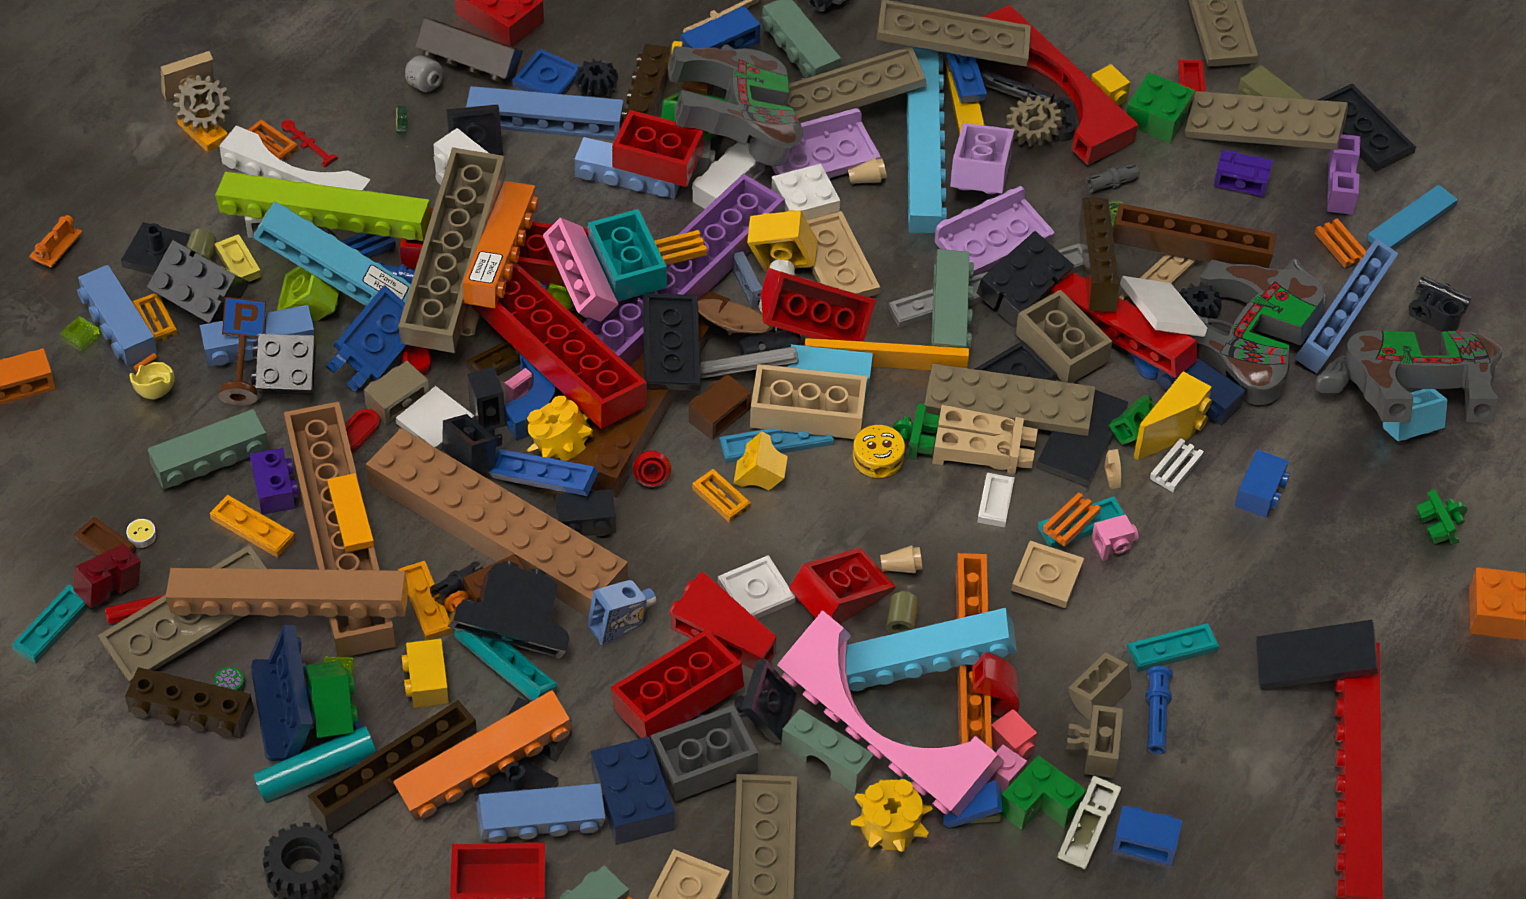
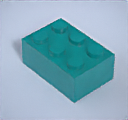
[588,209,667,302]

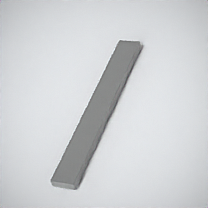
[888,243,1084,328]

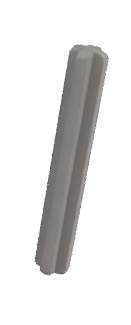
[700,347,798,379]

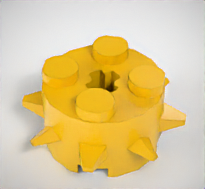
[527,396,593,461]
[850,779,932,852]

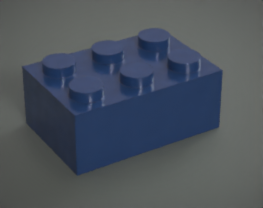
[591,737,674,845]

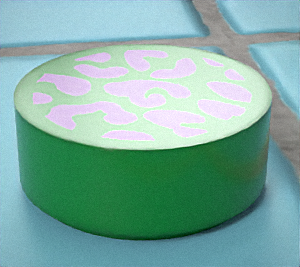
[214,667,245,691]

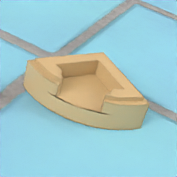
[1104,449,1121,489]

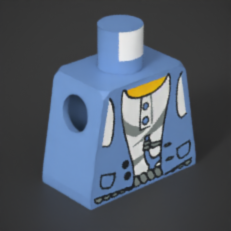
[587,580,656,646]

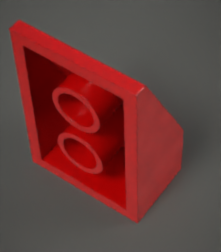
[789,547,896,624]

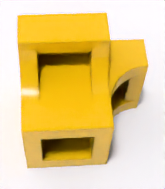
[733,431,788,491]

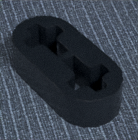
[1050,97,1076,142]

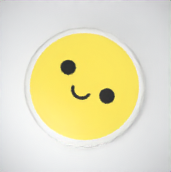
[126,519,156,548]

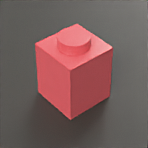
[991,709,1037,759]

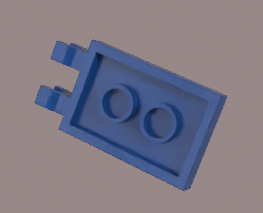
[326,285,406,392]

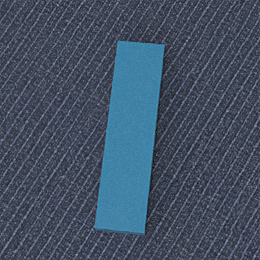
[1366,185,1458,250]
[719,429,834,463]

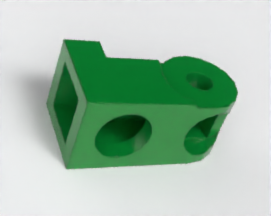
[1108,395,1155,445]

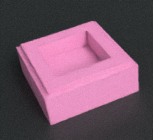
[505,368,533,402]

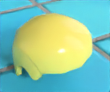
[129,362,175,399]

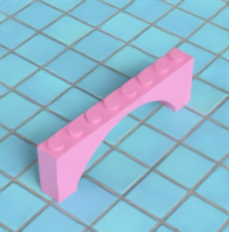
[777,610,1004,817]

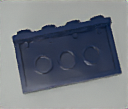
[251,625,315,761]

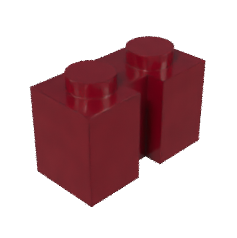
[73,544,141,608]

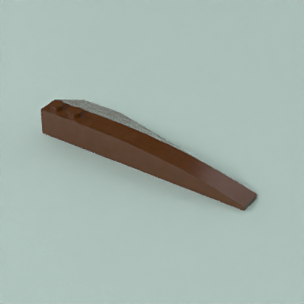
[556,291,730,498]

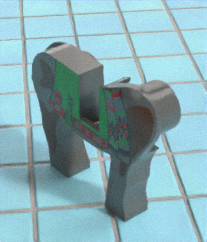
[668,45,803,166]
[1190,258,1326,405]
[1315,331,1503,422]

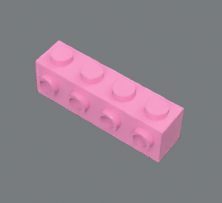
[543,218,618,322]

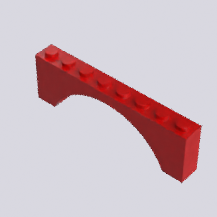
[975,5,1139,165]

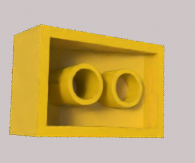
[1133,372,1212,460]

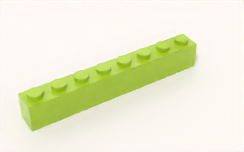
[215,172,432,241]

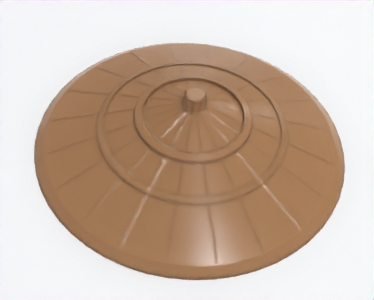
[698,299,773,335]

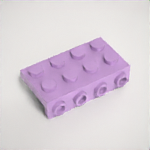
[772,108,881,178]
[935,186,1055,276]

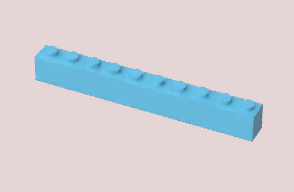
[906,45,947,234]

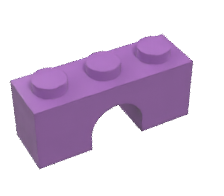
[1327,134,1360,214]

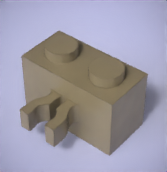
[1066,705,1123,778]

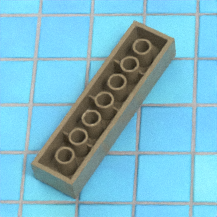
[398,147,506,353]

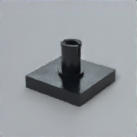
[446,104,503,156]
[121,222,190,275]
[735,659,797,743]
[474,759,558,802]

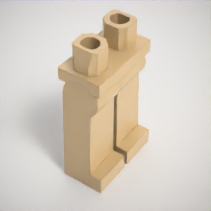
[932,405,1038,474]

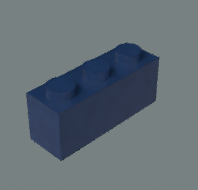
[1156,358,1245,426]

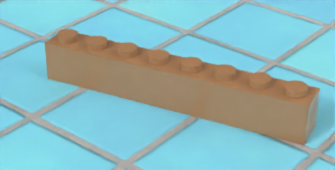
[166,568,408,618]

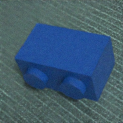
[1235,449,1290,518]
[1112,806,1182,866]

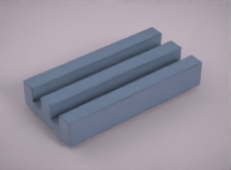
[733,251,762,309]

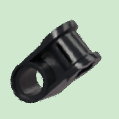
[1409,286,1464,332]

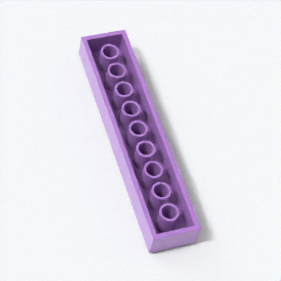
[583,174,785,366]

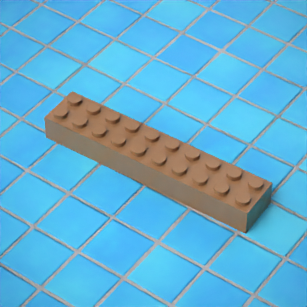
[284,402,396,658]
[366,428,628,617]

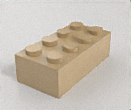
[750,364,867,439]

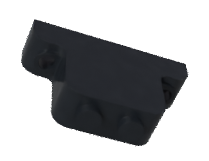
[448,561,569,658]

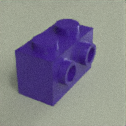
[250,448,299,515]

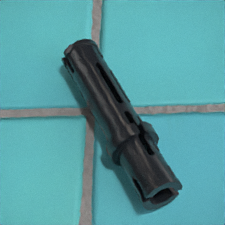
[981,69,1055,104]

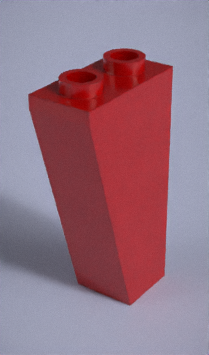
[669,572,777,670]

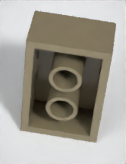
[1016,290,1112,383]

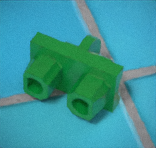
[893,403,940,460]
[1416,489,1468,545]

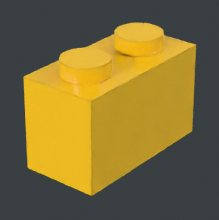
[401,639,449,708]

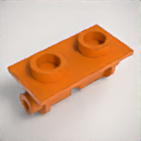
[29,215,83,268]

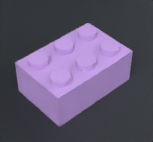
[950,123,1014,194]

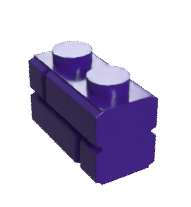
[1213,150,1273,197]

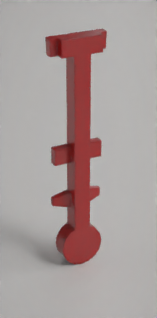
[281,120,338,168]

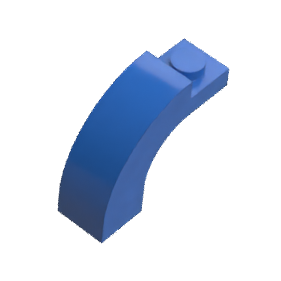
[504,353,557,441]

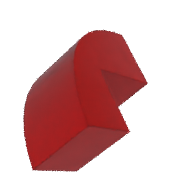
[972,652,1020,717]

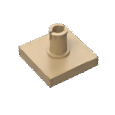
[160,51,214,105]

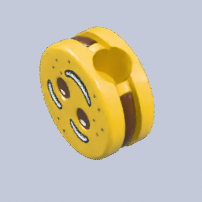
[853,425,905,478]

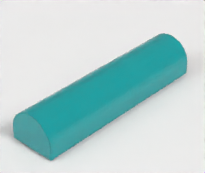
[454,629,559,701]
[253,726,377,803]

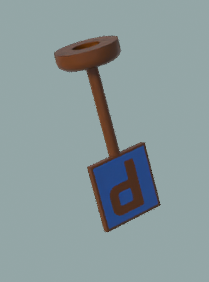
[218,297,266,406]

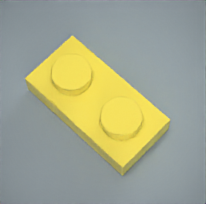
[214,234,261,282]

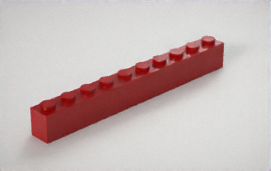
[1335,642,1383,899]

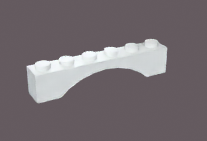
[219,126,372,192]

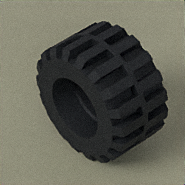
[263,823,344,899]

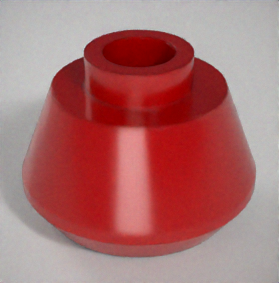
[633,451,671,487]

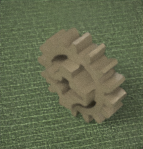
[173,75,231,132]
[1006,96,1063,146]

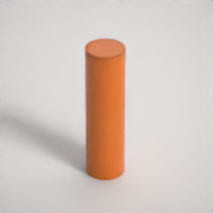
[134,353,157,372]

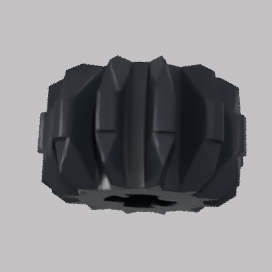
[575,58,618,98]
[1179,283,1222,319]

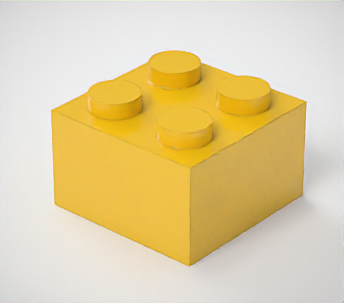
[747,210,818,272]

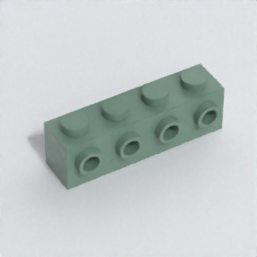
[761,0,841,78]
[931,249,974,349]
[147,409,269,490]

